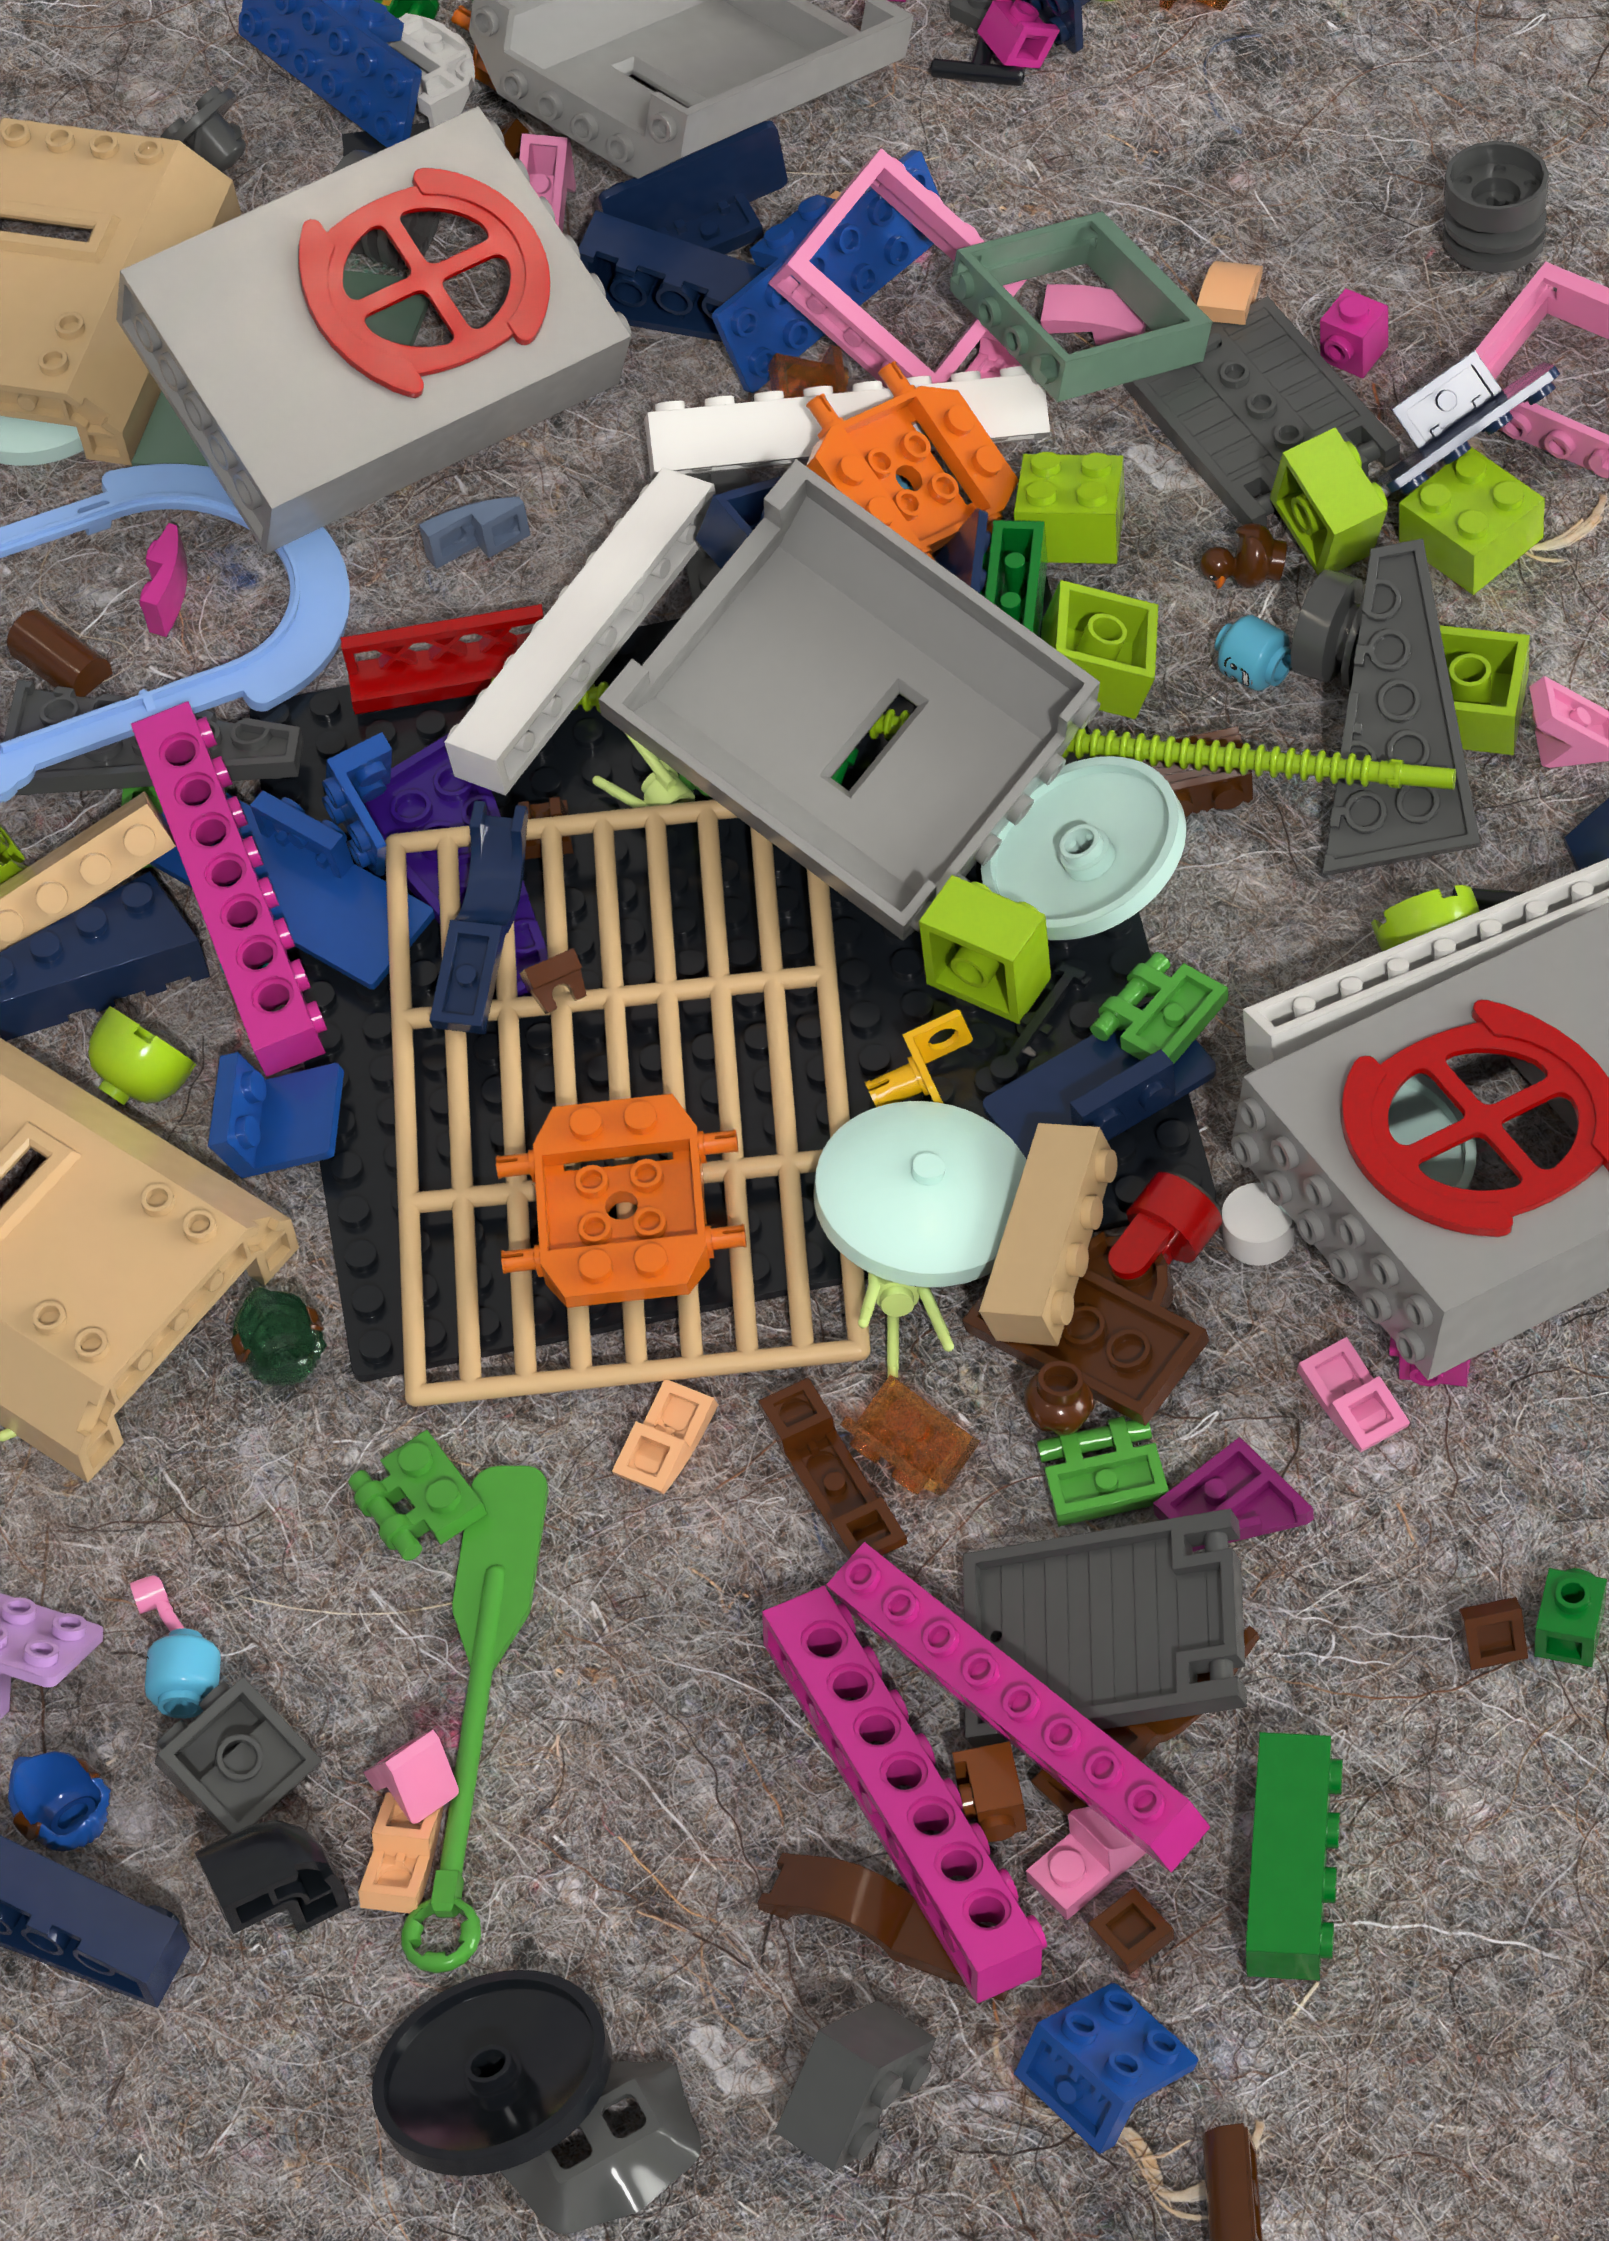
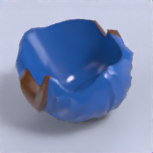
[8,1751,111,1852]

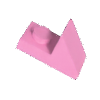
[519,133,576,233]
[1529,676,1609,768]
[363,1730,459,1824]
[1026,1807,1146,1920]

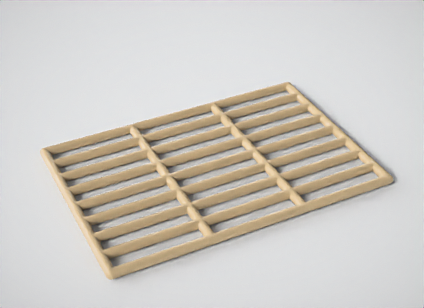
[385,799,871,1407]

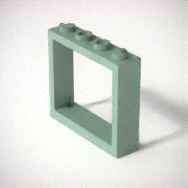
[949,211,1213,402]

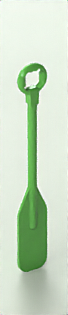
[401,1466,549,1973]

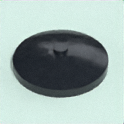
[372,1970,612,2176]

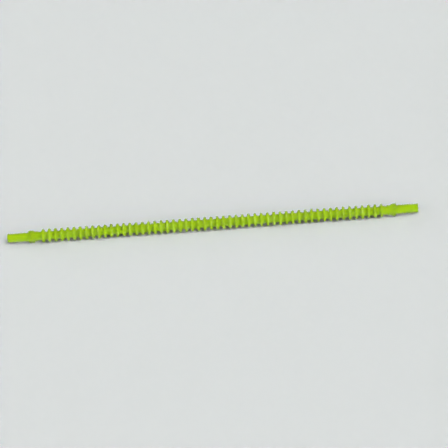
[491,677,1456,790]

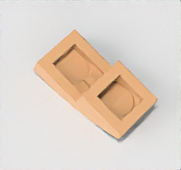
[1197,261,1263,325]
[612,1380,719,1494]
[358,1792,444,1914]

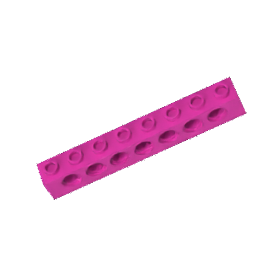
[131,701,328,1077]
[826,1542,1211,1873]
[762,1585,1047,2004]

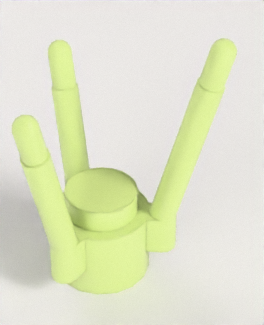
[592,733,695,808]
[858,1272,954,1389]

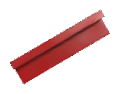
[341,604,544,715]

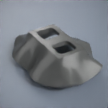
[500,2061,701,2234]

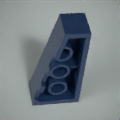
[578,210,766,342]
[0,1835,191,2008]

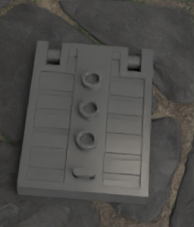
[1123,296,1400,528]
[963,1508,1247,1748]

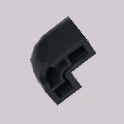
[194,1819,351,1934]

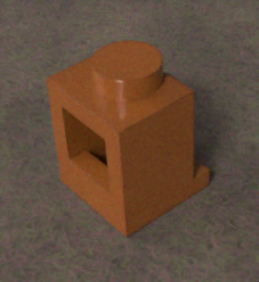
[952,1741,1027,1842]

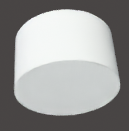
[1222,1182,1295,1266]

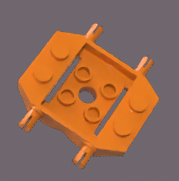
[806,361,1019,561]
[496,1094,747,1308]

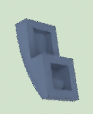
[419,497,531,569]

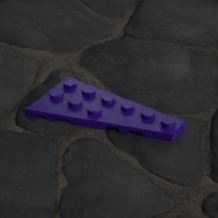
[363,733,548,997]

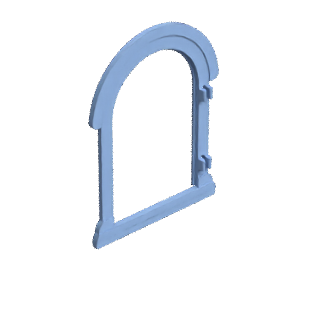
[0,464,350,803]

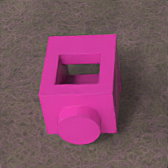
[977,0,1060,69]

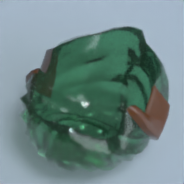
[231,1286,327,1387]

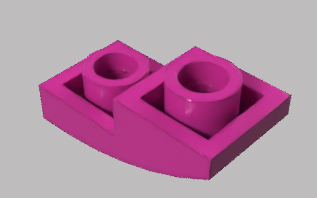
[139,523,188,637]

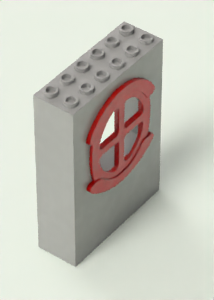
[116,106,631,554]
[1231,903,1609,1380]

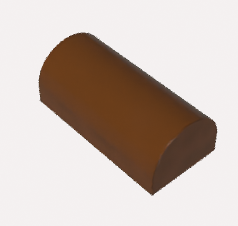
[7,610,113,697]
[1202,2123,1263,2241]

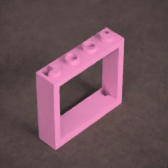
[768,148,1027,388]
[1475,261,1609,479]

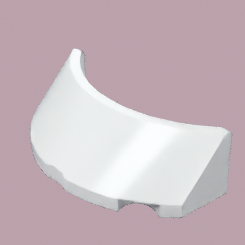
[387,13,475,128]

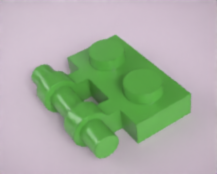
[1090,952,1229,1064]
[1036,1416,1169,1527]
[348,1429,487,1561]

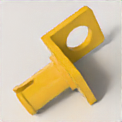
[865,1009,973,1107]

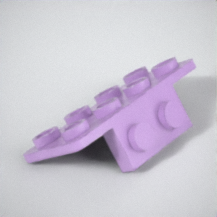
[0,1593,103,1719]

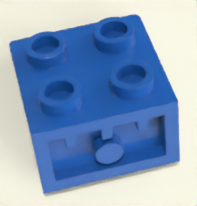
[322,732,392,877]
[208,1052,344,1179]
[1014,1983,1198,2154]

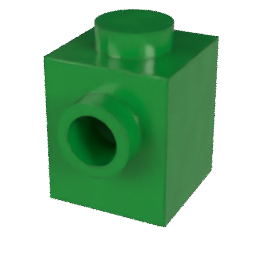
[1534,1568,1607,1667]

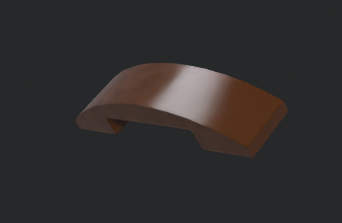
[758,1377,908,1559]

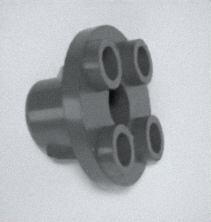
[161,86,246,172]

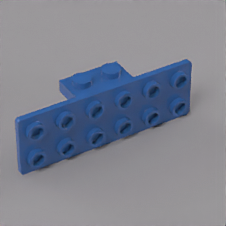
[238,0,422,148]
[712,150,940,393]
[150,790,435,989]

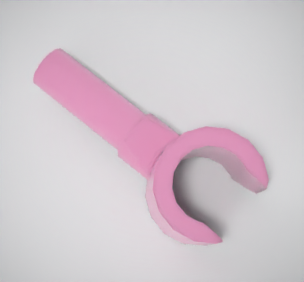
[130,1575,184,1632]

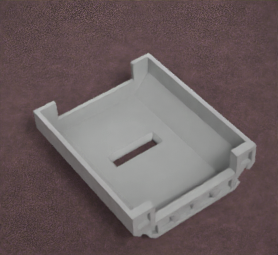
[469,0,914,179]
[599,459,1101,941]

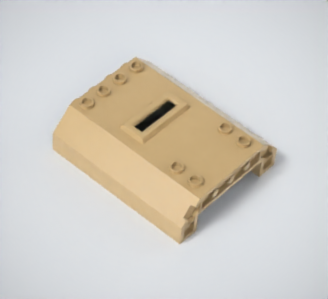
[0,118,241,466]
[0,1038,299,1483]

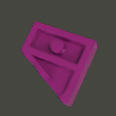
[1153,1437,1314,1551]

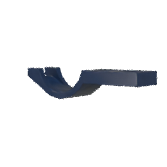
[429,800,528,1034]

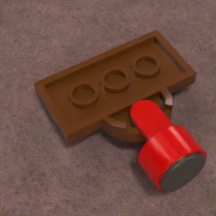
[962,1172,1222,1426]

